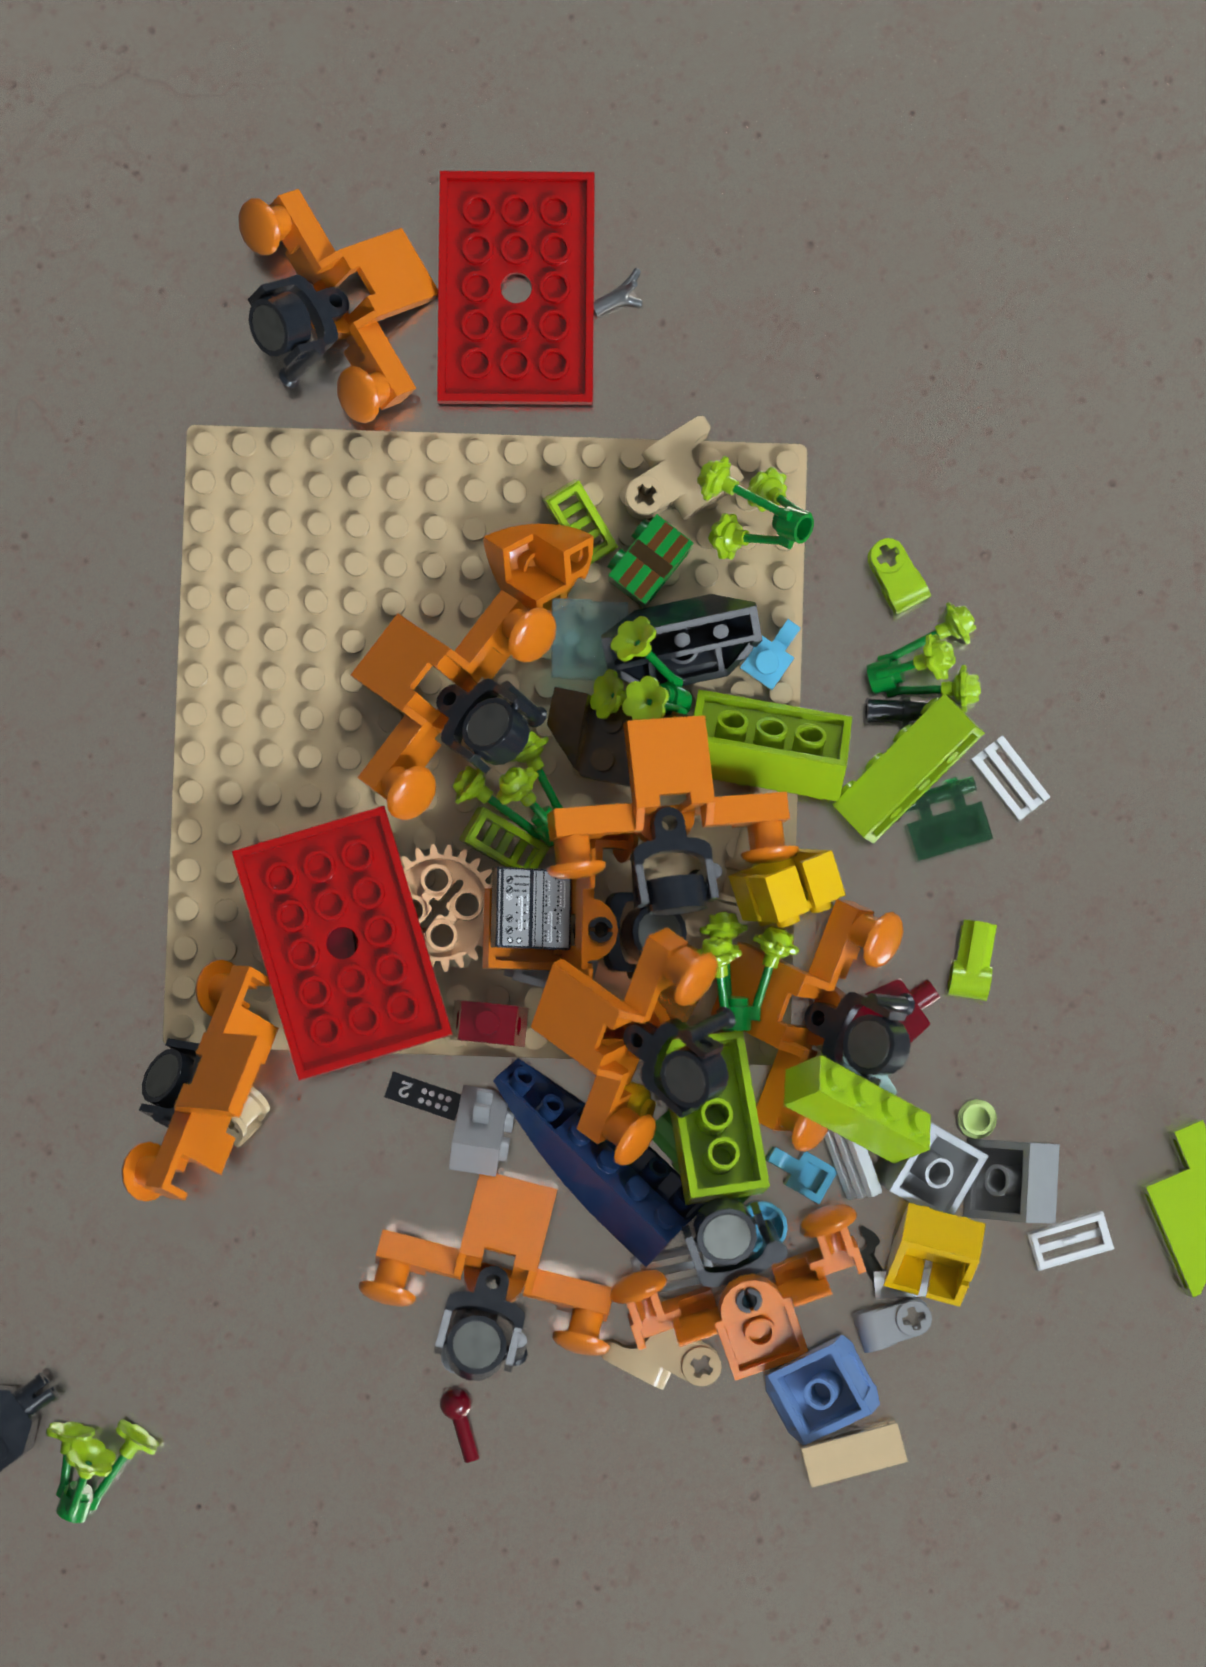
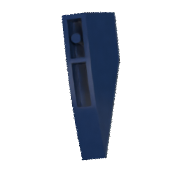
[493,1058,707,1267]

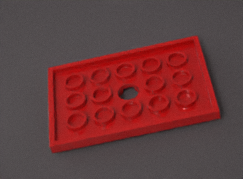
[437,171,595,405]
[231,806,453,1081]

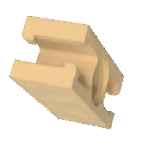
[799,1419,908,1488]

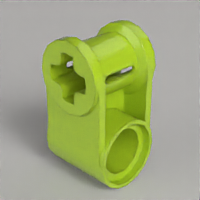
[867,538,931,616]

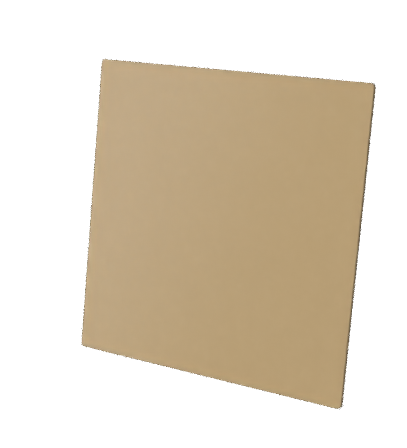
[163,425,807,1065]

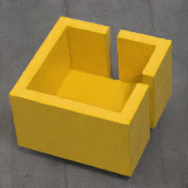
[728,849,846,927]
[883,1203,986,1307]

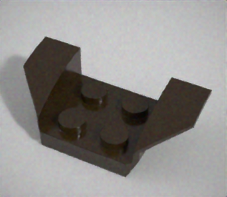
[547,687,707,788]

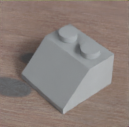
[874,1121,988,1215]
[964,1138,1060,1224]

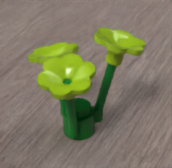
[590,616,692,720]
[46,1419,159,1523]

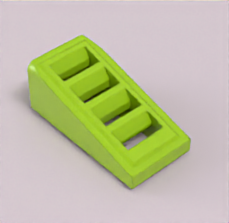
[542,480,618,565]
[459,807,550,869]

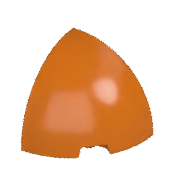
[483,524,594,620]

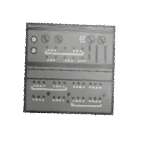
[491,867,572,950]

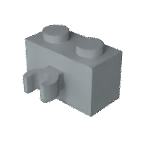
[449,1085,514,1177]

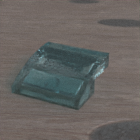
[551,598,628,682]

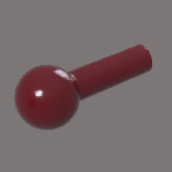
[440,1388,480,1463]

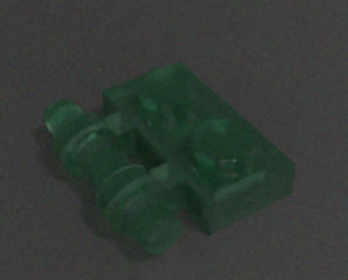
[905,776,993,862]

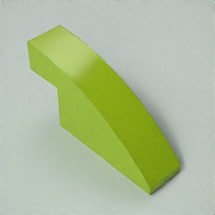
[1140,1119,1206,1298]

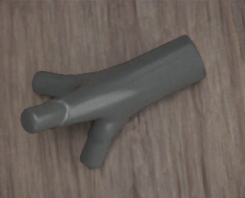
[594,268,643,316]

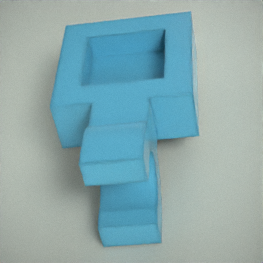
[740,619,801,690]
[765,1146,837,1204]

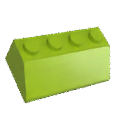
[694,689,852,802]

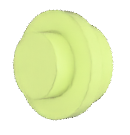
[957,1099,997,1139]

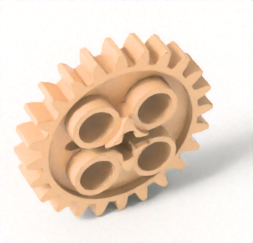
[401,844,492,972]

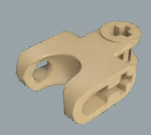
[624,416,745,521]
[601,1296,722,1390]

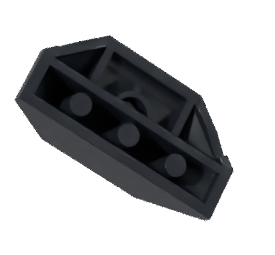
[601,594,763,686]

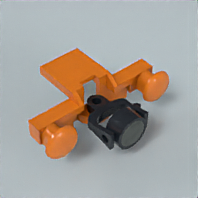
[238,189,438,423]
[546,715,799,916]

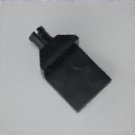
[0,1372,59,1472]

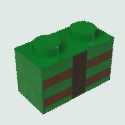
[607,514,694,608]

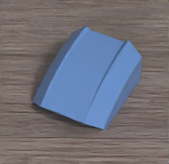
[765,1335,880,1446]

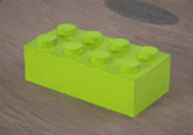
[665,1031,770,1205]

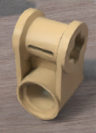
[226,1087,270,1148]

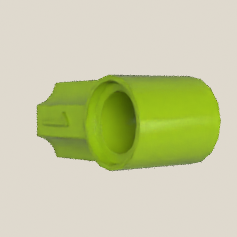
[947,919,997,1001]

